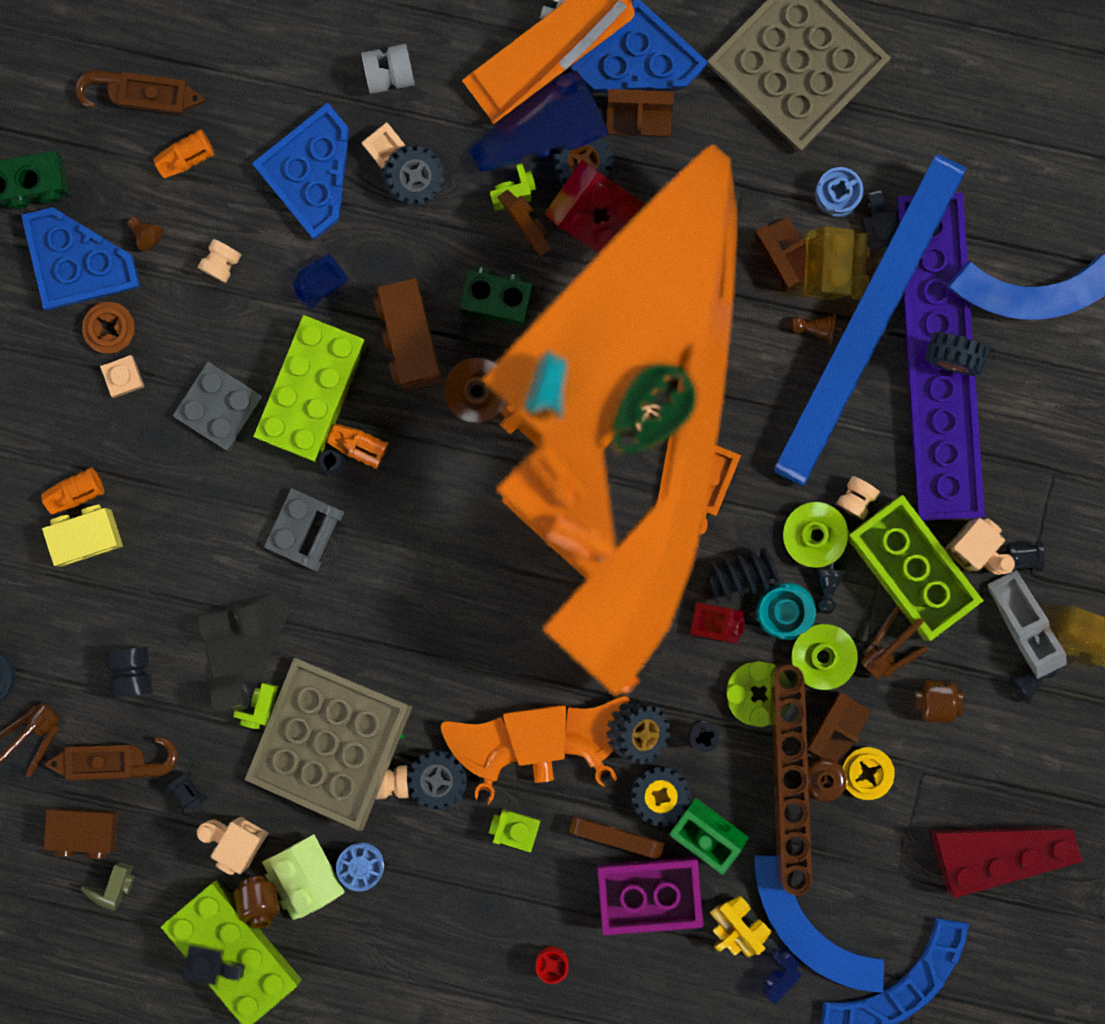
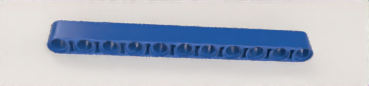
[774,154,967,487]

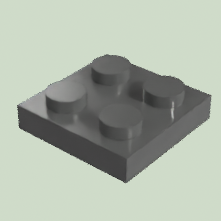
[173,362,264,452]

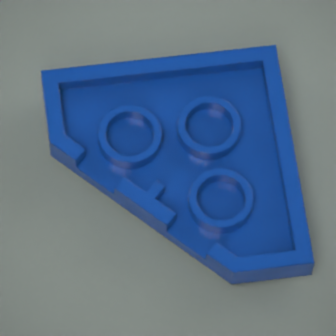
[571,0,708,92]
[252,103,349,241]
[21,207,141,311]

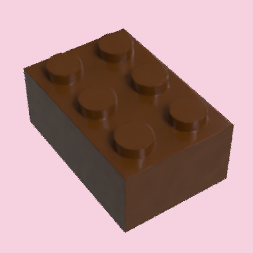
[374,278,443,391]

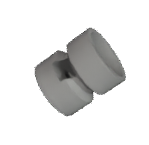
[361,43,415,95]

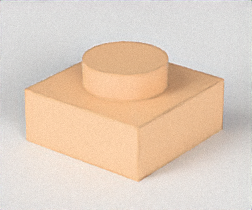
[361,122,406,169]
[100,355,144,398]

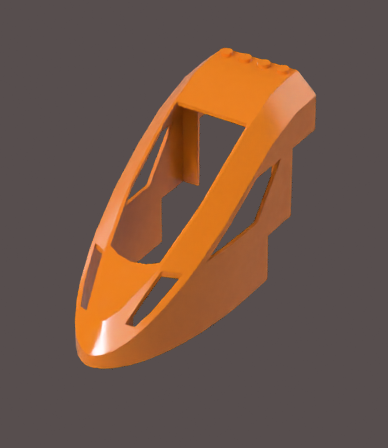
[483,144,737,695]

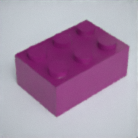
[597,856,703,935]

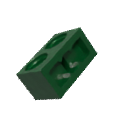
[460,267,533,327]

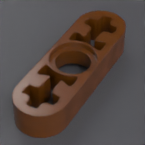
[568,816,664,859]

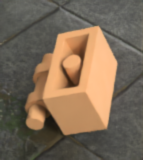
[944,518,1015,575]
[197,817,269,875]

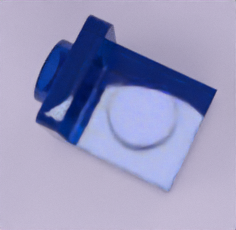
[292,253,349,309]
[763,949,802,1004]

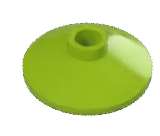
[783,502,849,568]
[791,624,858,690]

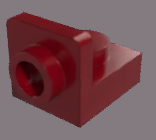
[690,602,745,644]

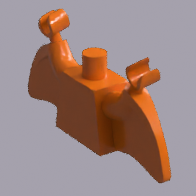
[440,696,630,804]

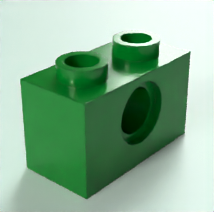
[669,798,749,875]

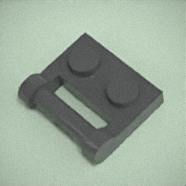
[264,488,345,572]

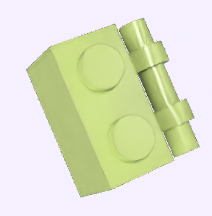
[262,834,345,920]

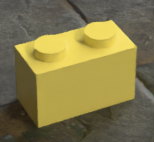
[42,505,123,567]

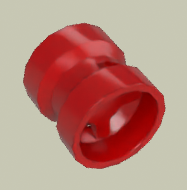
[536,946,569,984]

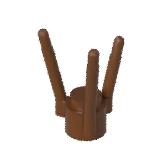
[860,606,928,680]
[0,702,61,777]

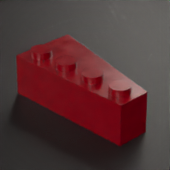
[929,826,1083,898]

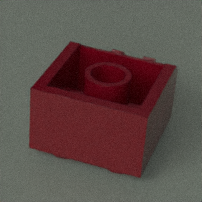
[544,160,644,254]

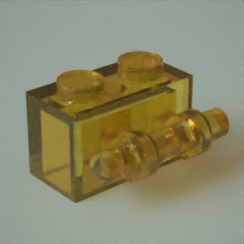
[804,226,870,300]
[1055,605,1105,668]

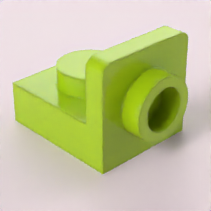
[490,163,536,211]
[233,683,279,729]
[489,808,541,853]

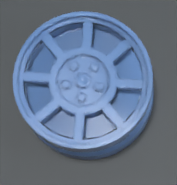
[815,167,863,217]
[336,842,384,891]

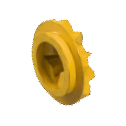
[842,747,895,800]

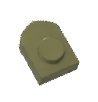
[81,862,135,912]

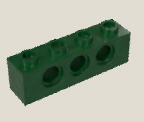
[0,150,69,209]

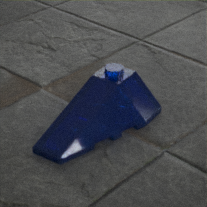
[469,70,609,172]

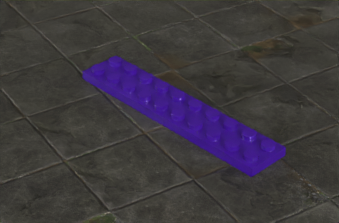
[896,192,985,521]

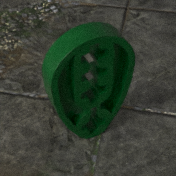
[611,363,697,455]

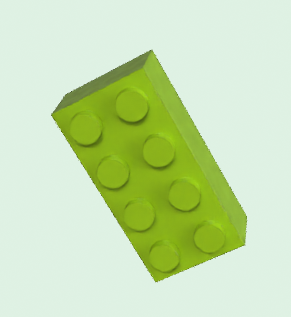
[254,315,368,464]
[848,495,983,641]
[161,879,302,1024]

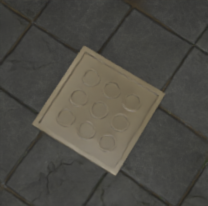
[708,0,891,153]
[245,657,413,831]

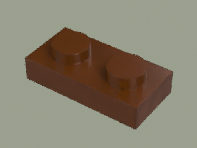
[497,189,551,256]

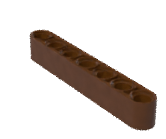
[770,663,812,896]

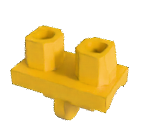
[709,896,771,958]

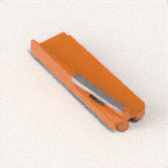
[462,0,635,124]

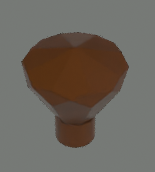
[127,216,164,252]

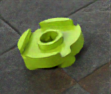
[726,661,790,727]

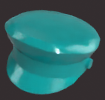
[524,351,566,420]
[756,583,816,640]

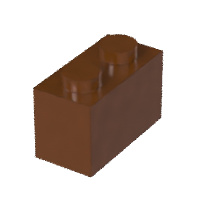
[44,807,119,859]

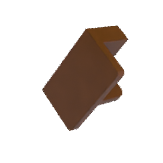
[606,89,674,138]
[753,217,819,292]
[807,692,871,766]

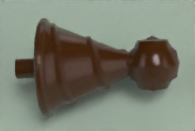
[789,313,843,345]

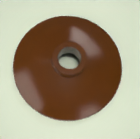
[444,358,507,423]

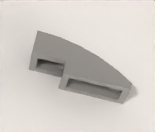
[987,570,1067,679]

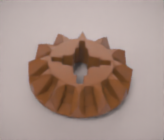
[82,302,135,354]

